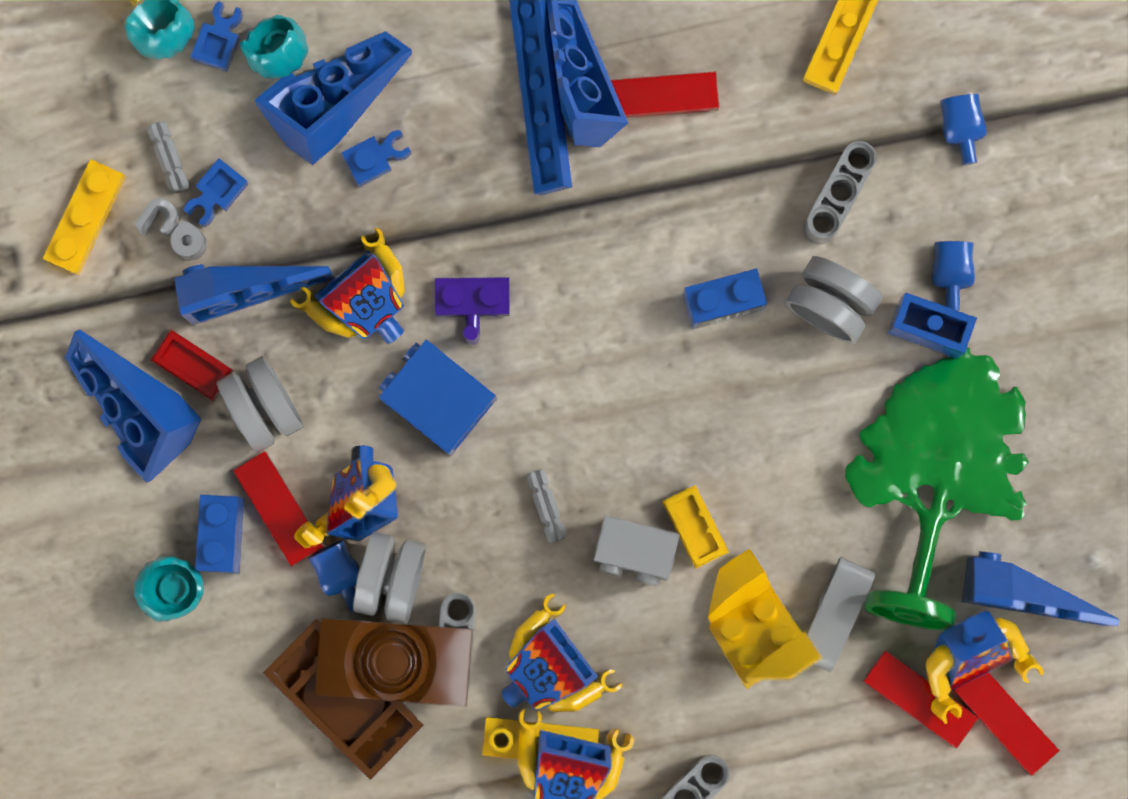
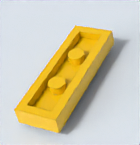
[802,0,878,96]
[42,159,126,276]

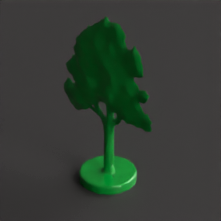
[845,348,1029,631]

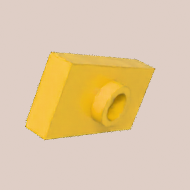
[662,485,729,569]

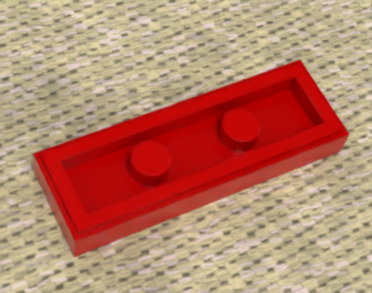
[611,72,719,118]
[233,451,324,567]
[863,651,978,749]
[953,673,1060,776]

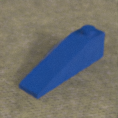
[546,0,628,147]
[255,31,412,165]
[174,264,334,325]
[65,330,201,483]
[961,551,1120,627]

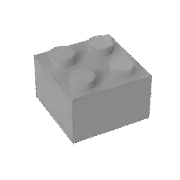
[593,515,680,586]

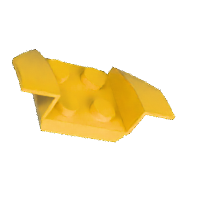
[708,548,822,690]

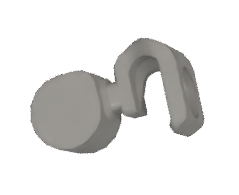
[135,198,207,261]

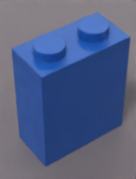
[379,339,497,457]

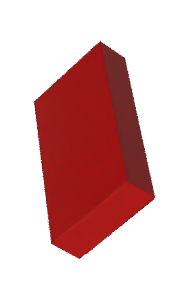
[151,329,234,401]

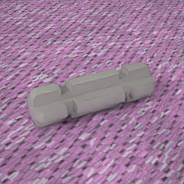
[147,121,189,193]
[526,469,566,543]

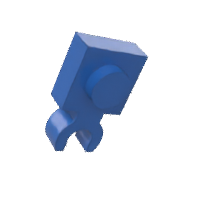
[191,1,243,72]
[341,130,412,187]
[184,158,249,227]

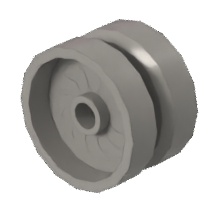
[785,256,883,344]
[216,355,304,453]
[354,531,427,624]

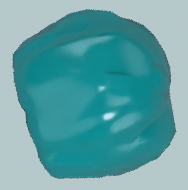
[124,0,195,59]
[240,15,309,79]
[134,556,204,622]

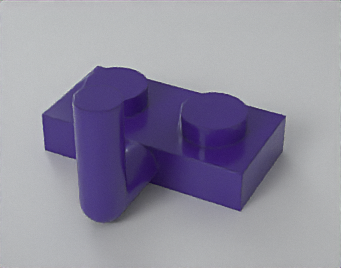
[435,277,510,345]

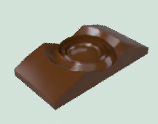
[263,618,424,780]
[315,618,473,706]

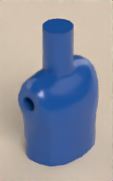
[940,94,986,165]
[932,241,975,311]
[308,540,360,613]

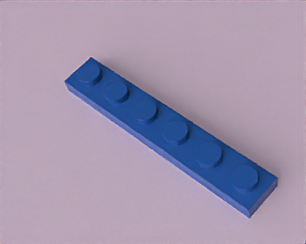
[509,0,572,195]

